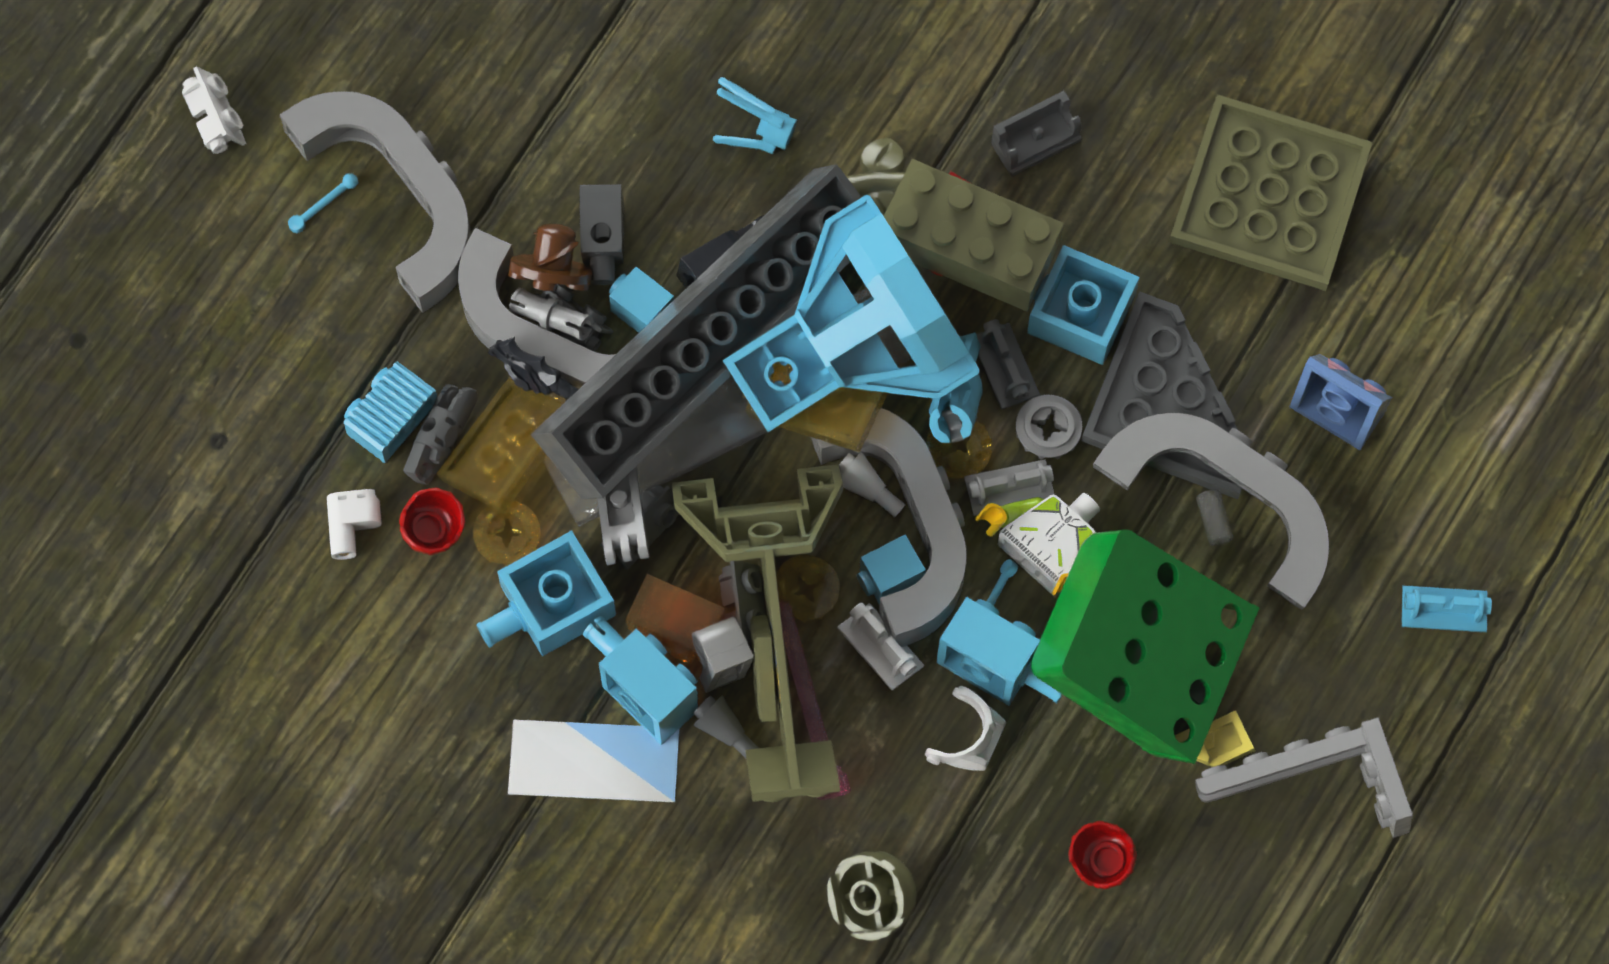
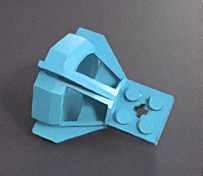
[723,195,979,432]

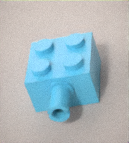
[1028,245,1139,365]
[476,530,616,656]
[936,597,1062,706]
[583,616,698,745]

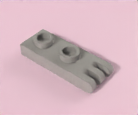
[597,466,649,565]

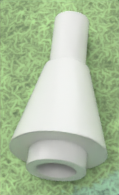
[839,452,905,517]

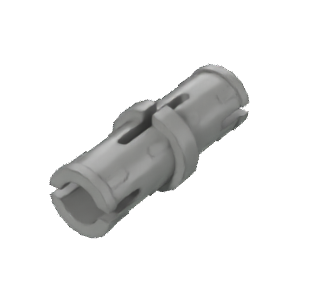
[509,288,593,341]

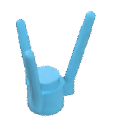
[713,77,797,154]

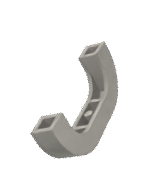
[280,91,471,313]
[458,228,660,389]
[807,403,966,647]
[1093,413,1329,610]

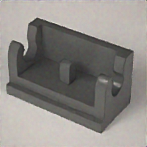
[991,91,1082,177]

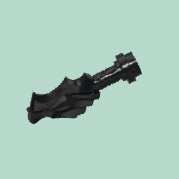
[488,337,579,400]

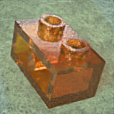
[625,574,726,663]

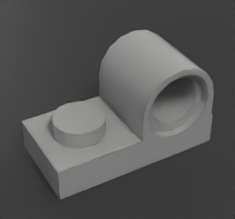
[692,617,754,693]

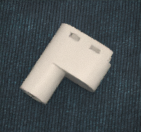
[327,489,382,560]

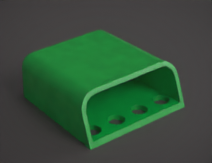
[1031,529,1259,764]

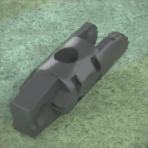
[403,384,478,485]

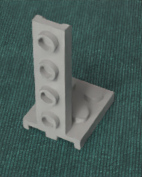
[1196,718,1413,838]

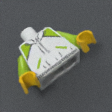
[975,493,1100,598]

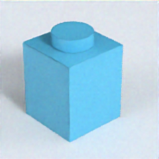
[609,267,674,333]
[857,535,926,605]

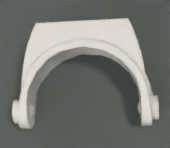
[925,686,1006,771]

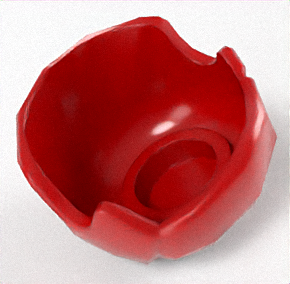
[399,487,465,556]
[1068,820,1137,889]

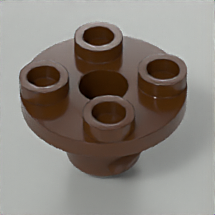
[508,223,593,291]

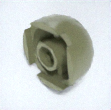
[827,851,916,941]

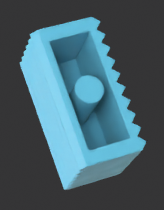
[344,361,437,463]

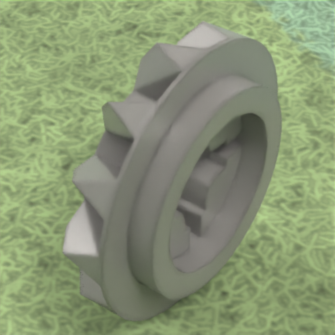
[1016,395,1082,460]

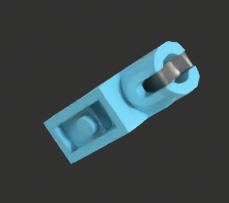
[929,333,983,443]

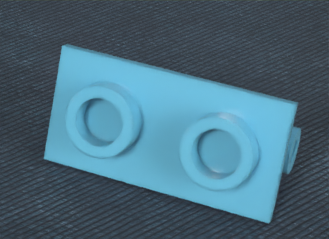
[1402,586,1492,632]

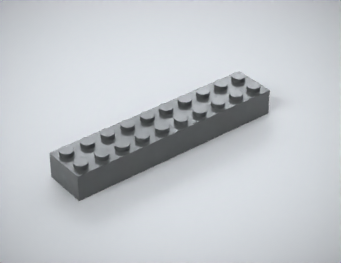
[531,164,861,499]

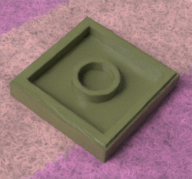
[750,615,777,722]

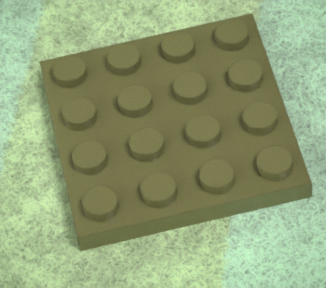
[1169,94,1373,291]

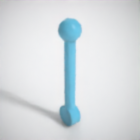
[288,173,358,233]
[986,559,1018,606]

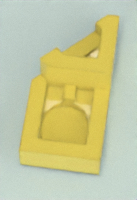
[1175,710,1255,767]

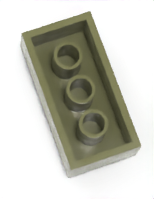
[884,159,1064,312]

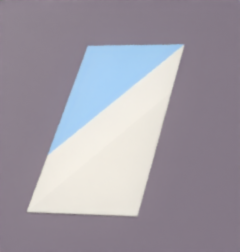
[508,720,679,802]

